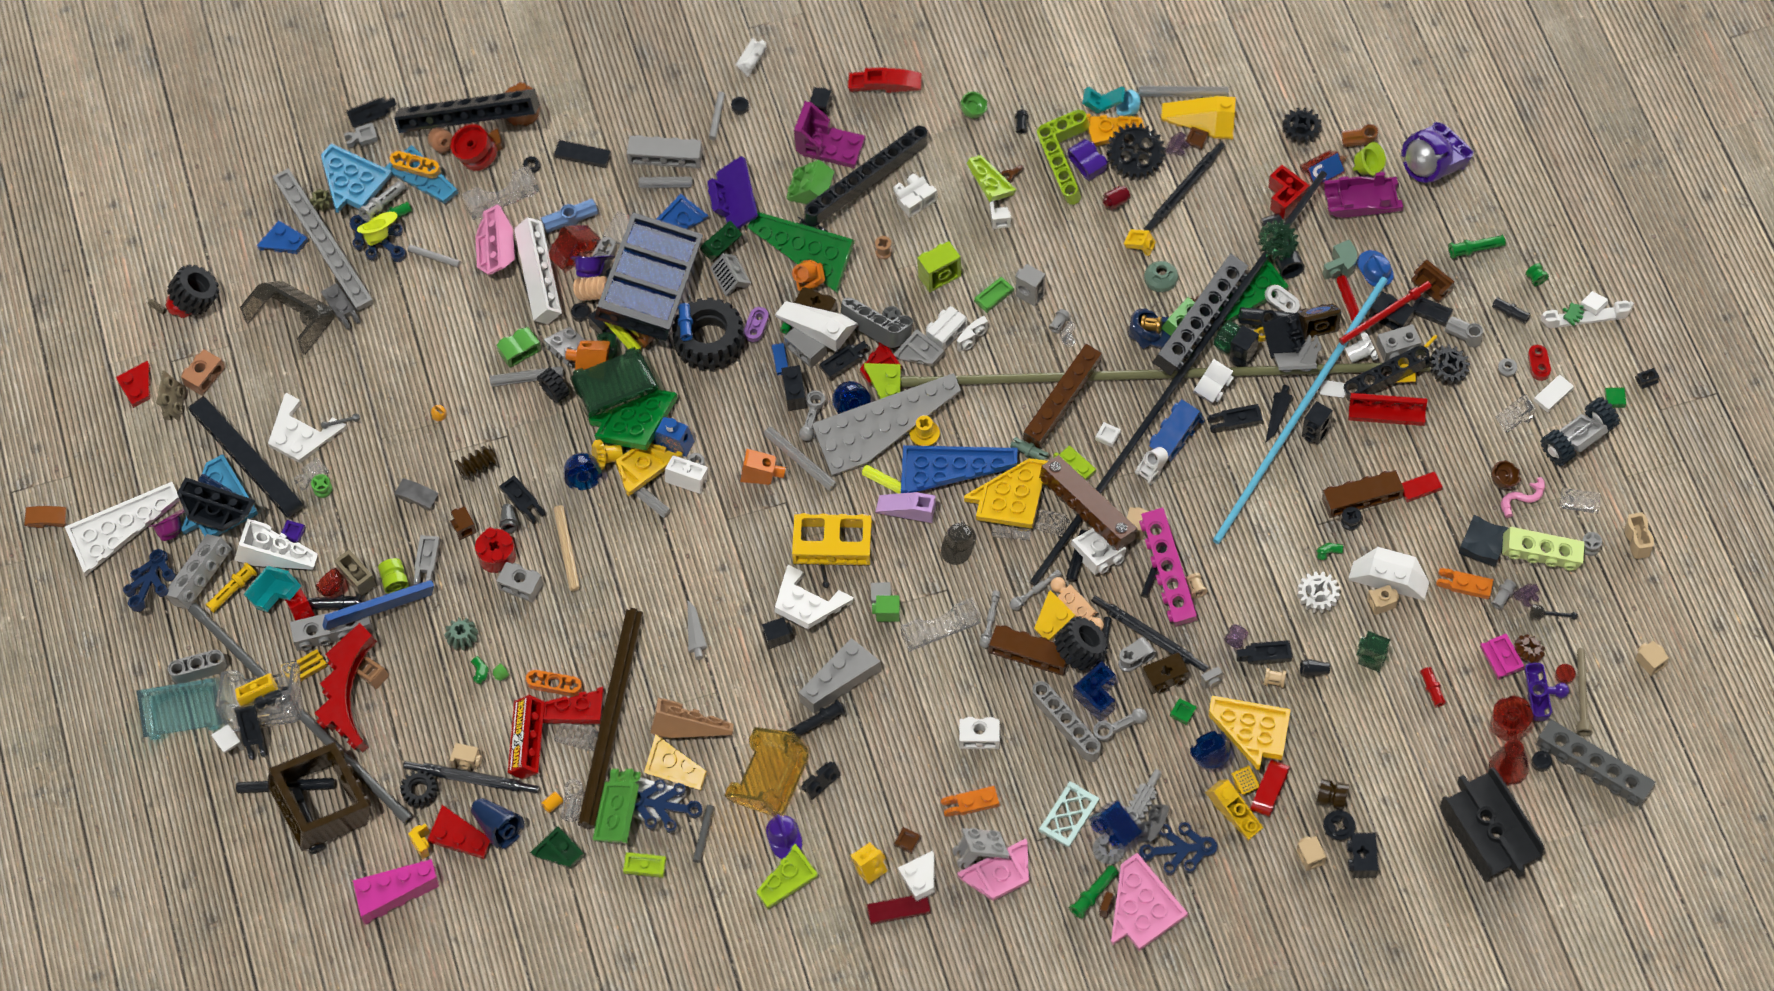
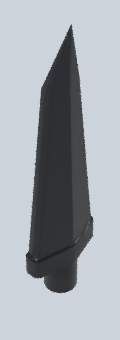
[1265,385,1293,443]

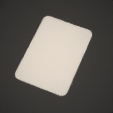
[1320,380,1345,398]

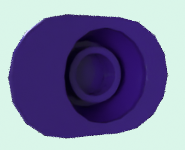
[570,256,615,278]
[766,814,803,859]

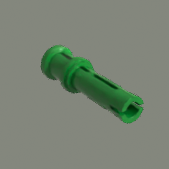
[1448,234,1506,259]
[1069,865,1119,919]

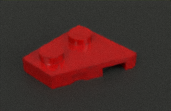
[860,342,902,387]
[115,360,150,408]

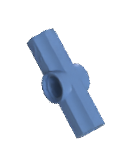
[541,199,598,233]

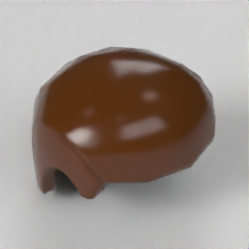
[1491,460,1521,489]

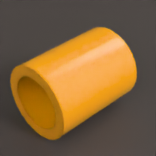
[541,792,564,814]

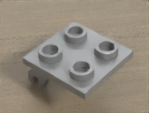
[1274,335,1321,372]
[952,828,1009,869]

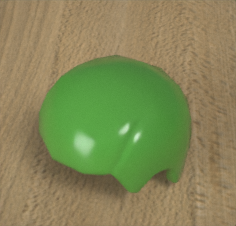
[960,91,987,118]

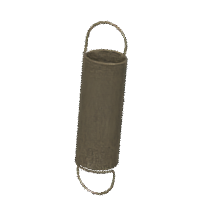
[146,297,169,316]

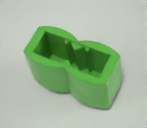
[496,327,541,367]

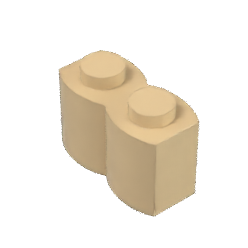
[1624,512,1654,559]

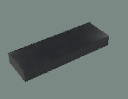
[554,140,611,168]

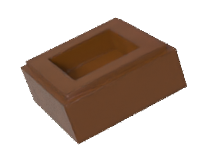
[1185,127,1209,150]
[894,827,921,854]
[1099,892,1114,919]

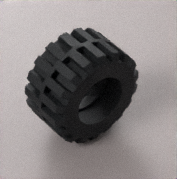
[167,264,219,315]
[1054,616,1108,671]

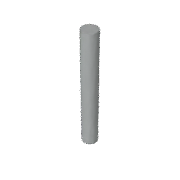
[709,91,725,140]
[408,244,461,268]

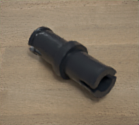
[1492,297,1531,324]

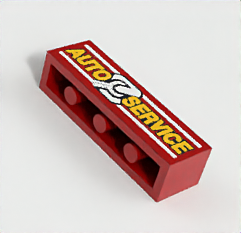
[508,695,544,780]

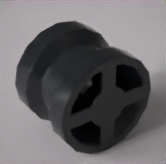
[1341,507,1361,531]

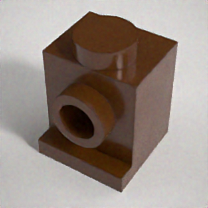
[450,506,477,541]

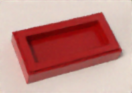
[1402,471,1443,502]

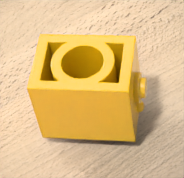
[850,842,888,884]

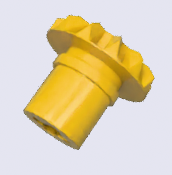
[909,415,940,446]
[591,440,623,470]

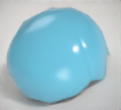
[1116,90,1141,117]

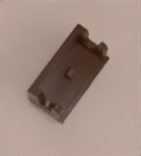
[1411,259,1455,303]

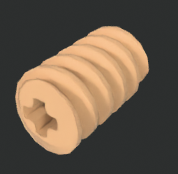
[573,276,615,301]

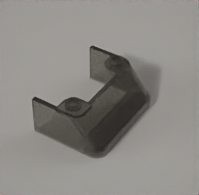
[240,281,334,355]

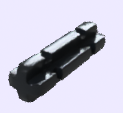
[254,686,292,709]

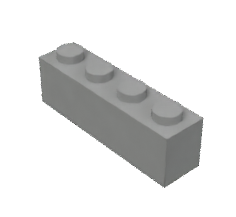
[627,135,703,169]

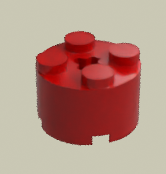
[475,527,516,573]

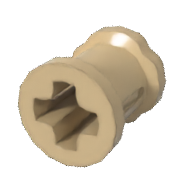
[1185,573,1208,599]
[1264,668,1286,688]

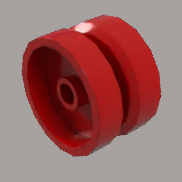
[450,124,497,171]

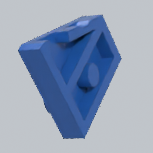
[257,221,308,254]

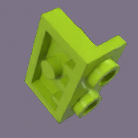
[1053,445,1096,481]

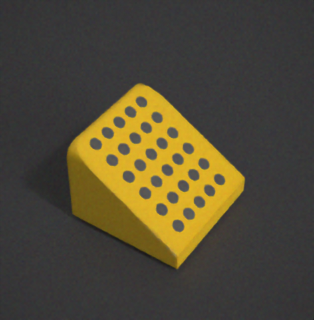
[1231,765,1259,795]

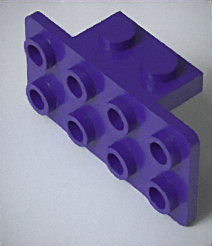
[707,156,758,229]

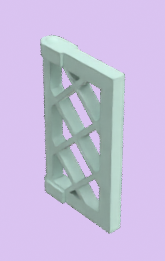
[1038,781,1100,848]

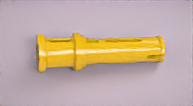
[205,562,257,613]

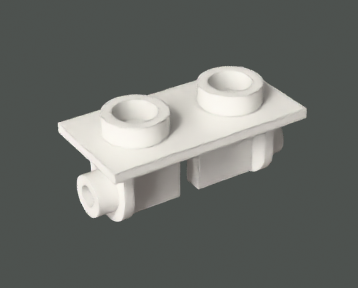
[736,38,766,77]

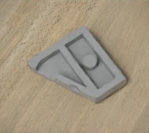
[894,329,945,367]

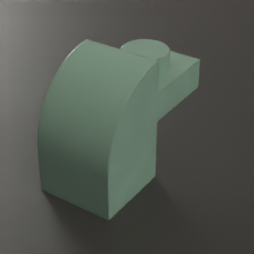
[1322,239,1357,280]

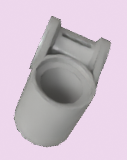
[1119,637,1157,672]

